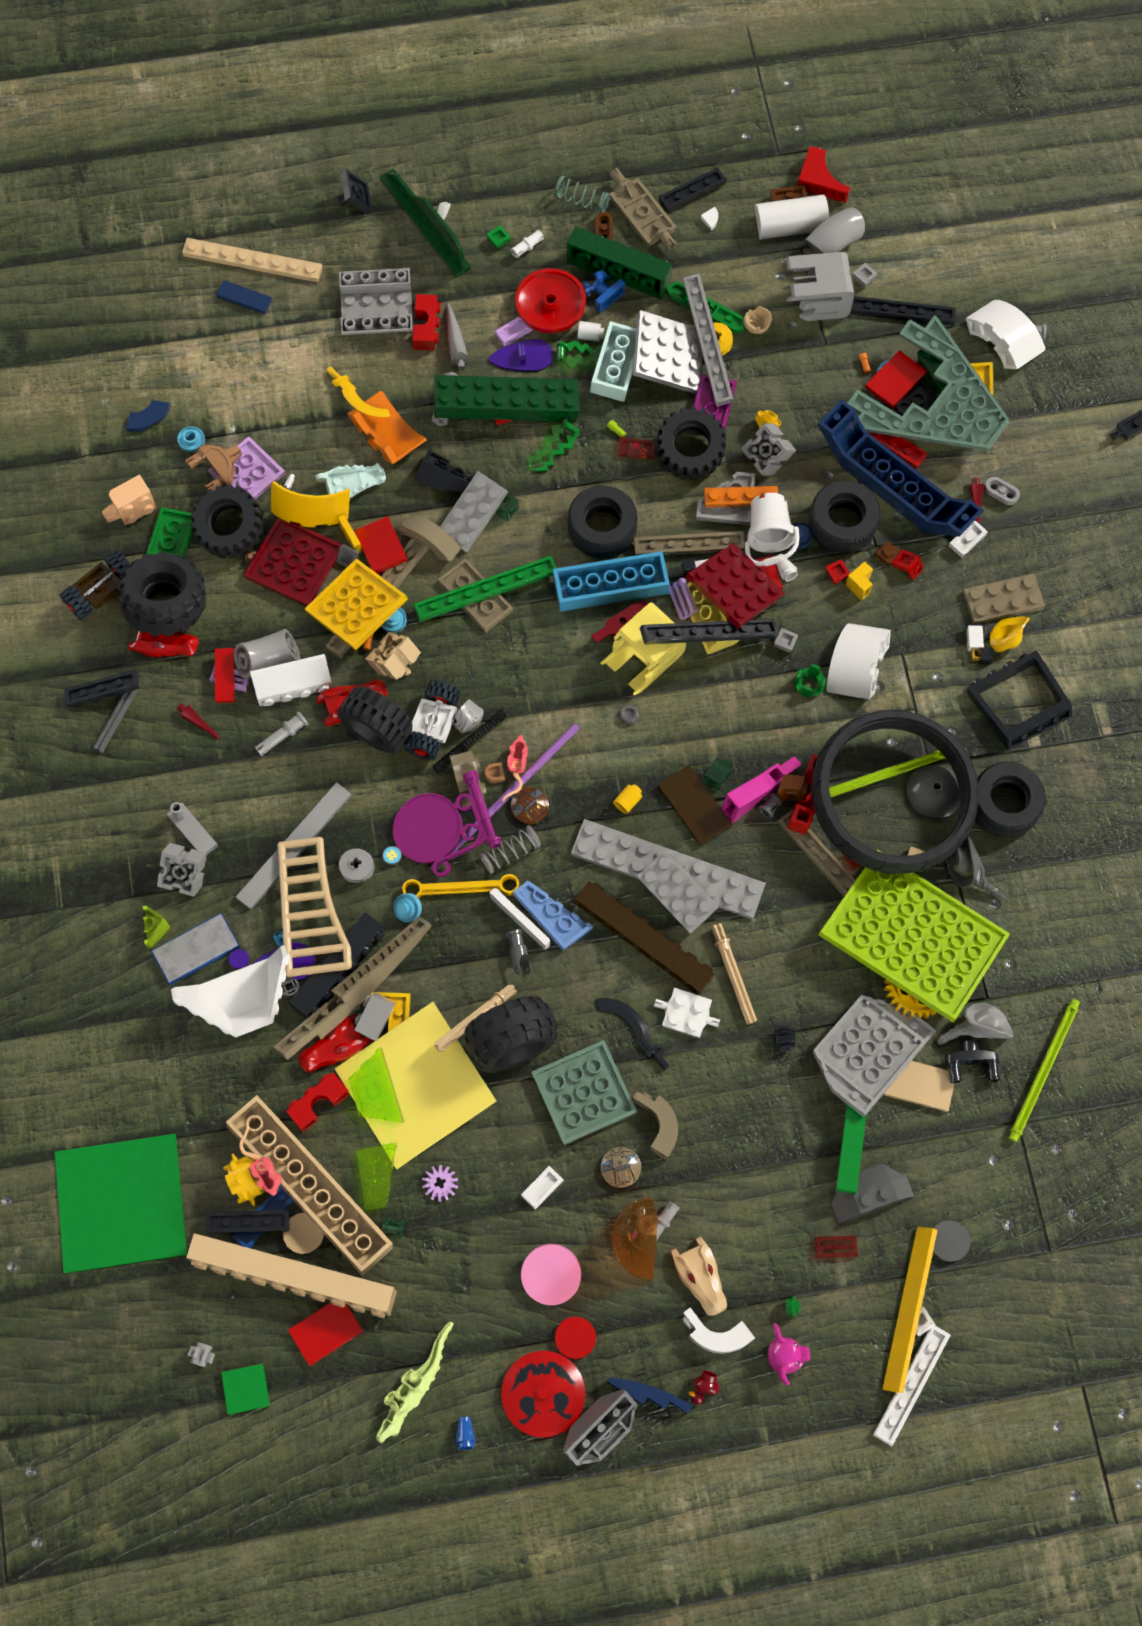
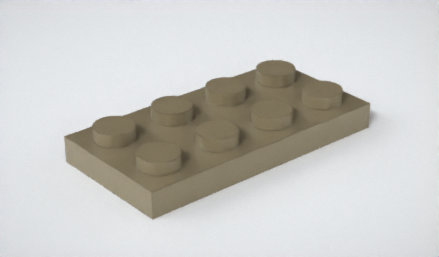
[963,573,1045,624]

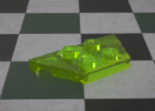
[348,1048,404,1123]

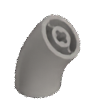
[805,207,865,254]
[234,629,300,679]

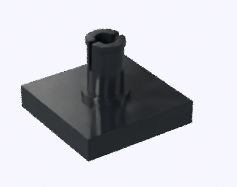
[337,168,373,215]

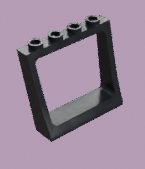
[967,650,1072,751]

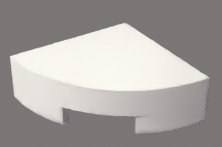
[437,202,451,220]
[701,207,718,230]
[916,1307,936,1336]

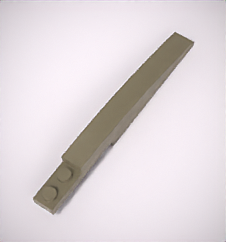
[274,917,432,1060]

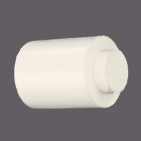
[578,321,604,342]

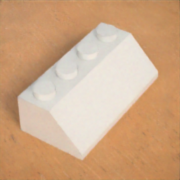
[250,654,333,706]

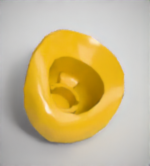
[990,616,1030,652]

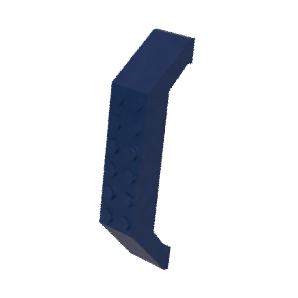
[818,399,984,537]

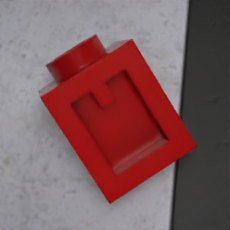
[892,549,924,580]

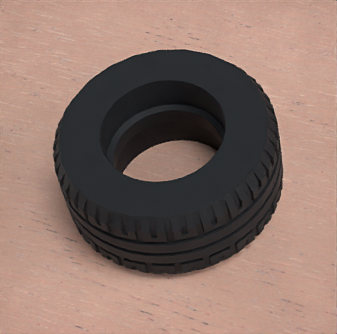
[809,481,881,553]
[568,485,638,558]
[975,762,1046,838]

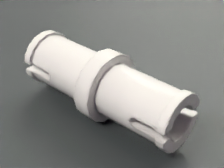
[511,230,544,258]

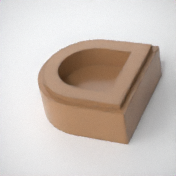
[484,762,505,784]

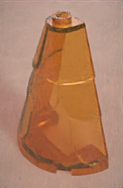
[611,1197,657,1280]

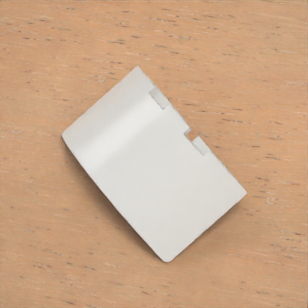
[966,300,1045,369]
[826,623,891,699]

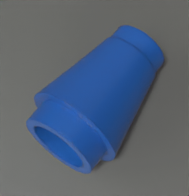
[455,1417,476,1450]

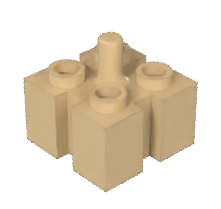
[365,632,421,680]

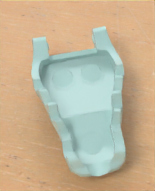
[315,463,386,498]

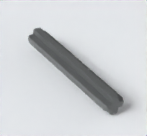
[93,690,137,753]

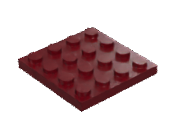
[244,517,343,607]
[686,543,785,629]

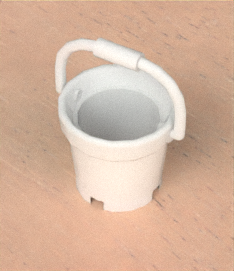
[745,493,799,567]

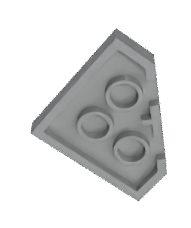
[696,472,756,526]

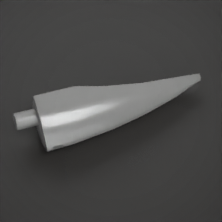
[446,303,469,370]

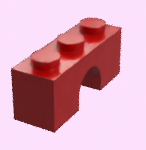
[413,294,441,351]
[286,1072,350,1133]

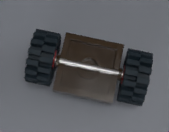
[59,549,131,620]

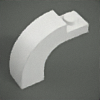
[682,1308,755,1354]

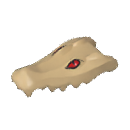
[670,1237,727,1316]

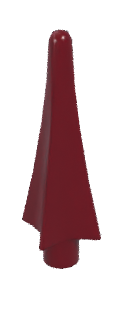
[969,478,984,524]
[177,703,220,739]

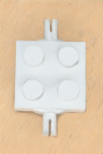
[654,988,720,1038]

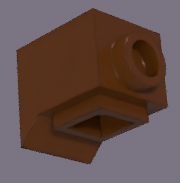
[778,774,810,803]

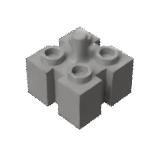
[741,423,796,476]
[157,843,207,897]

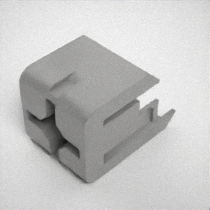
[780,252,854,321]

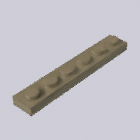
[634,531,745,556]

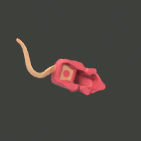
[502,735,528,802]
[239,1123,281,1196]

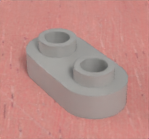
[984,477,1020,505]

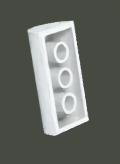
[754,195,829,240]

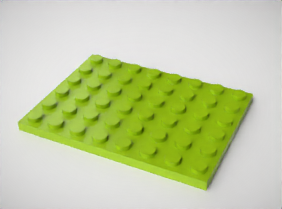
[819,849,1010,1023]

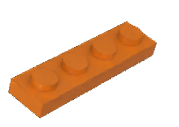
[704,486,778,508]

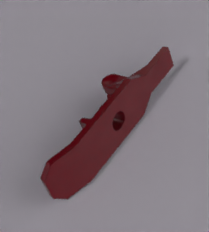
[591,600,649,643]

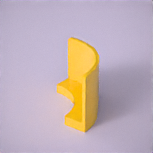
[271,481,350,527]

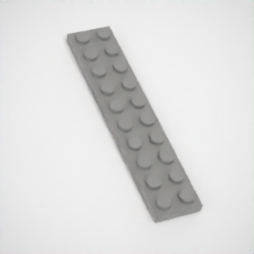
[571,819,766,920]

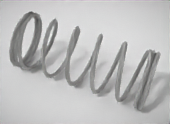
[479,825,541,874]

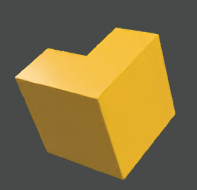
[846,562,873,601]

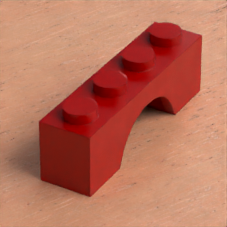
[787,754,818,835]

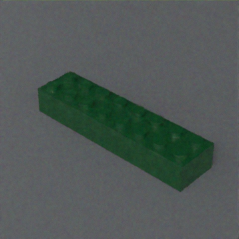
[433,375,580,422]

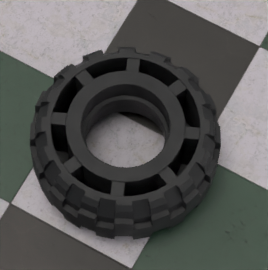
[118,552,206,637]
[464,996,558,1073]

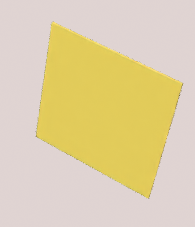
[335,1002,497,1169]

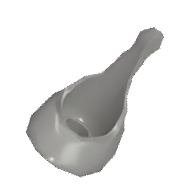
[937,1003,1014,1045]

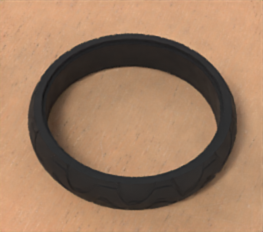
[811,710,979,874]

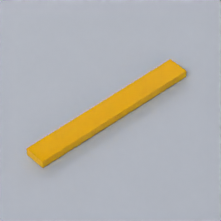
[883,1227,937,1394]

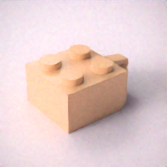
[102,474,157,525]

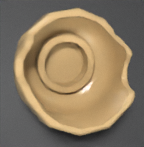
[743,306,772,334]

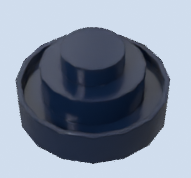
[791,522,813,549]

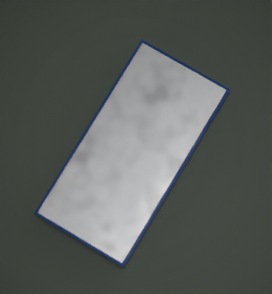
[152,913,240,985]

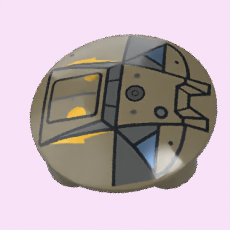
[601,1147,641,1188]

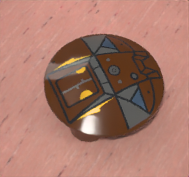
[511,787,549,825]

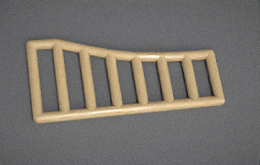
[277,837,352,977]

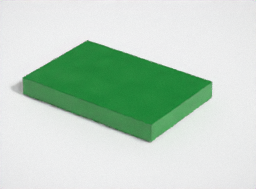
[146,507,193,559]

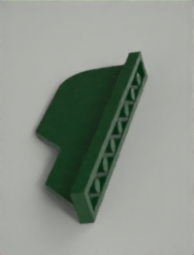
[379,168,471,278]

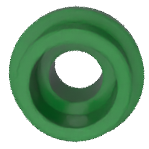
[786,1296,801,1318]

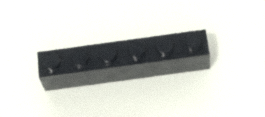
[289,912,385,1019]

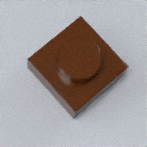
[875,541,900,567]

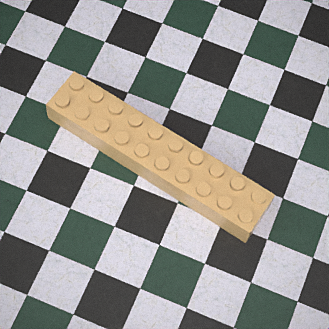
[226,1095,393,1276]
[186,1233,397,1318]

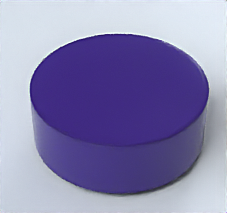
[229,949,250,970]

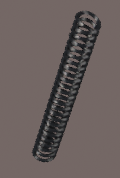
[433,707,508,774]

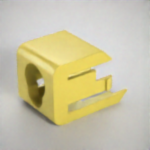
[601,602,686,695]

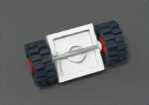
[404,679,461,761]

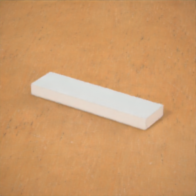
[490,888,550,950]

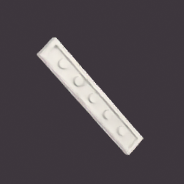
[873,1326,951,1446]

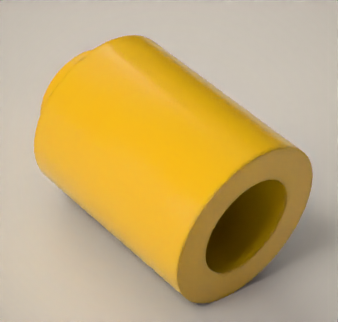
[613,784,642,814]

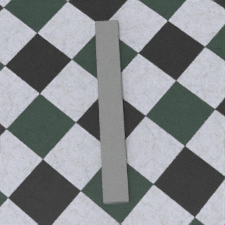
[683,273,734,406]
[236,782,352,910]

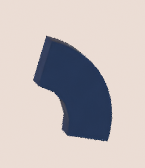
[126,400,171,432]

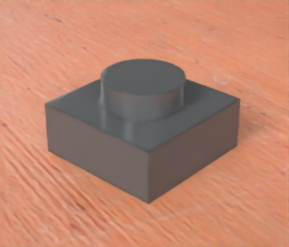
[336,544,360,567]

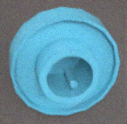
[178,426,205,453]
[381,608,407,633]
[394,893,422,922]

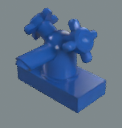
[583,270,625,314]

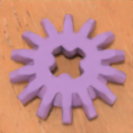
[422,1165,458,1202]

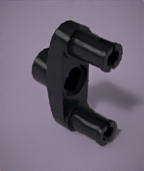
[945,1040,1000,1084]

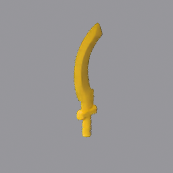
[326,367,390,417]

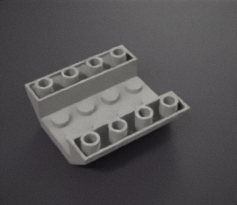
[339,268,413,335]

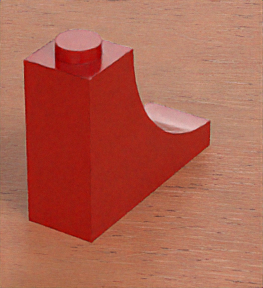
[798,146,850,203]

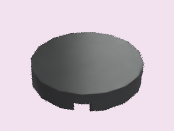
[933,1220,971,1262]

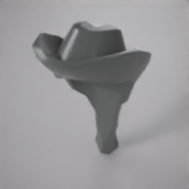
[946,836,1006,900]

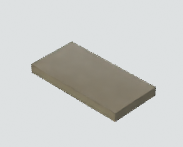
[438,558,514,633]

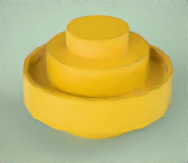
[755,410,781,429]

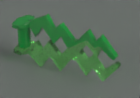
[556,340,603,369]
[528,418,581,472]

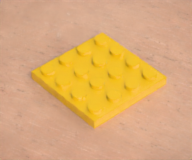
[305,559,408,651]

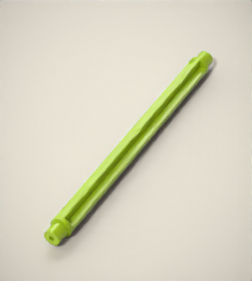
[811,750,946,797]
[1009,999,1080,1142]

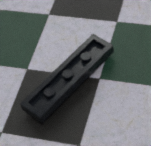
[659,167,727,213]
[64,669,140,708]
[206,1210,290,1234]

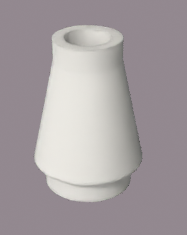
[776,554,798,582]

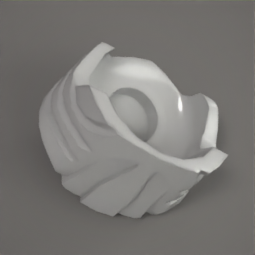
[453,699,483,734]

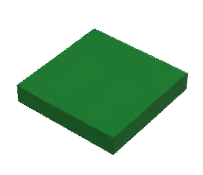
[221,1364,270,1415]

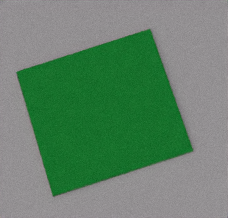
[55,1134,187,1273]

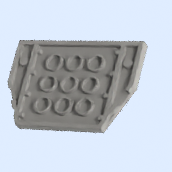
[813,995,936,1117]

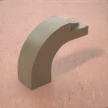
[398,514,461,562]
[633,1091,678,1160]

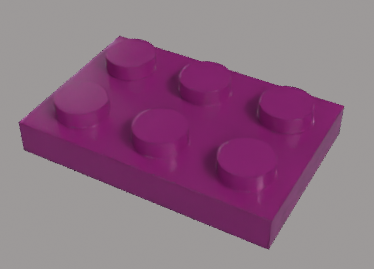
[694,374,737,429]

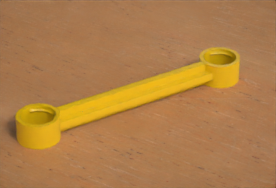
[402,874,519,899]

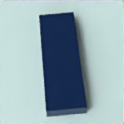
[217,280,273,315]

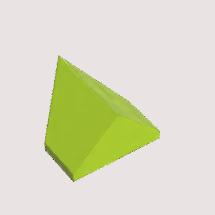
[143,906,170,949]

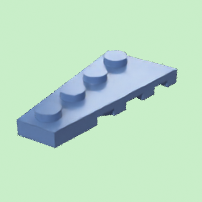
[513,881,593,951]

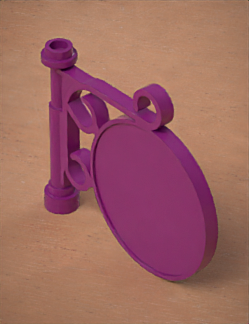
[393,770,501,877]

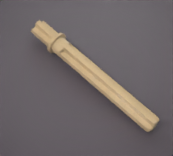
[711,923,757,1024]
[434,985,517,1052]

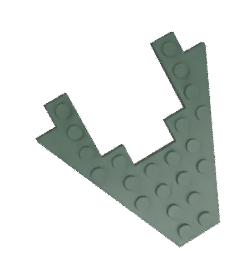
[847,315,1009,451]

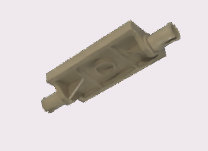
[610,168,677,251]

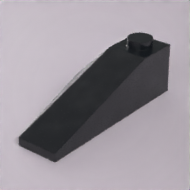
[414,450,474,492]

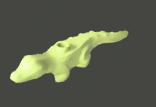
[376,1322,454,1443]

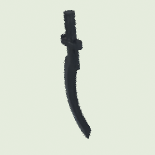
[595,998,670,1071]

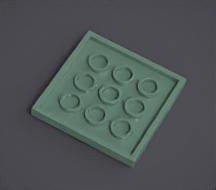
[531,1040,637,1146]

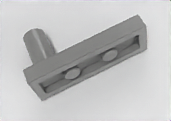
[167,802,218,855]

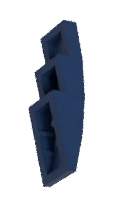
[607,1378,693,1414]

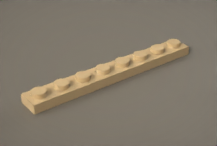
[182,238,323,282]

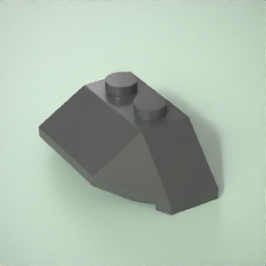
[831,1163,914,1224]
[563,1389,638,1466]

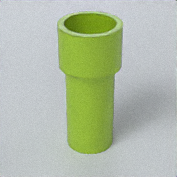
[607,420,627,439]

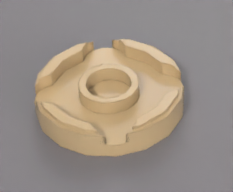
[283,1213,324,1255]

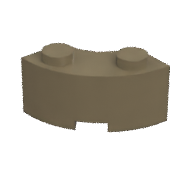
[450,751,487,807]

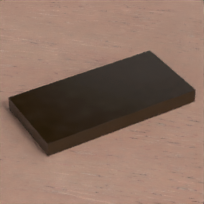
[658,765,733,847]

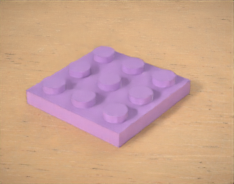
[208,437,286,500]

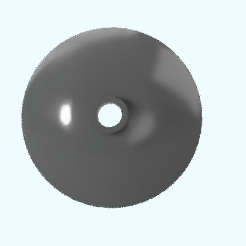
[906,764,960,819]

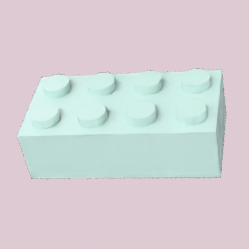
[590,321,636,402]

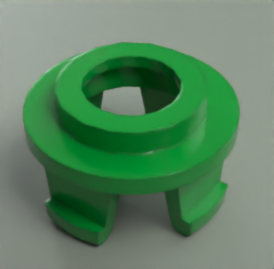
[794,664,826,697]

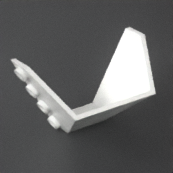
[171,945,290,1037]

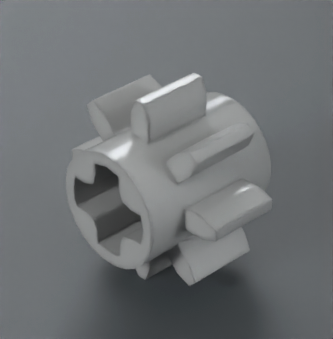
[188,1342,215,1367]

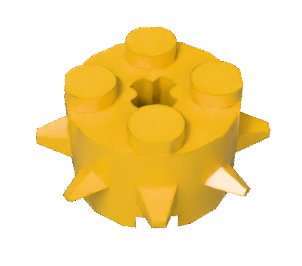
[223,1154,264,1206]

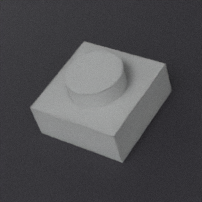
[852,263,877,288]
[774,628,798,653]

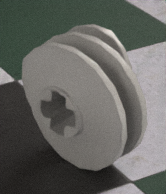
[339,849,375,883]

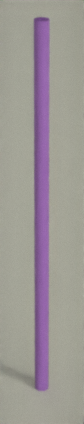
[429,723,580,873]

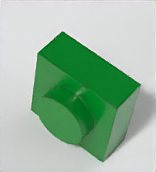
[486,225,511,250]

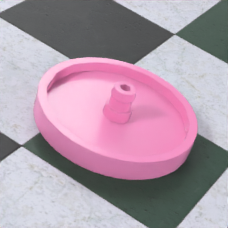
[521,1244,581,1305]

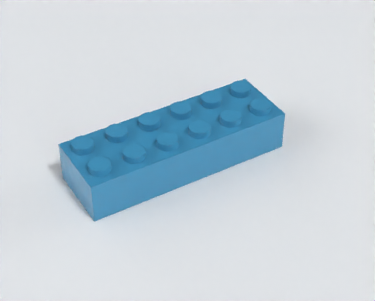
[553,551,670,612]

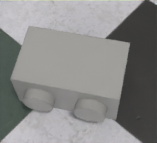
[354,992,396,1041]

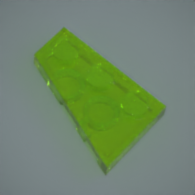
[357,1142,397,1211]

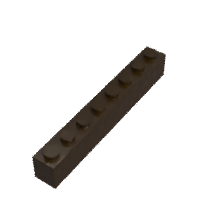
[575,881,714,996]

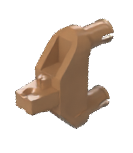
[185,444,243,491]

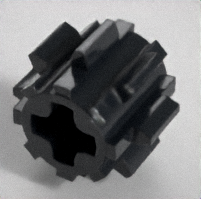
[774,1026,796,1051]

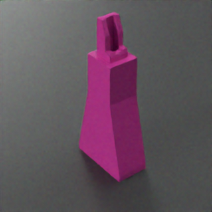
[721,756,802,824]

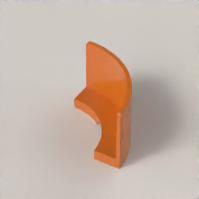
[347,391,427,464]

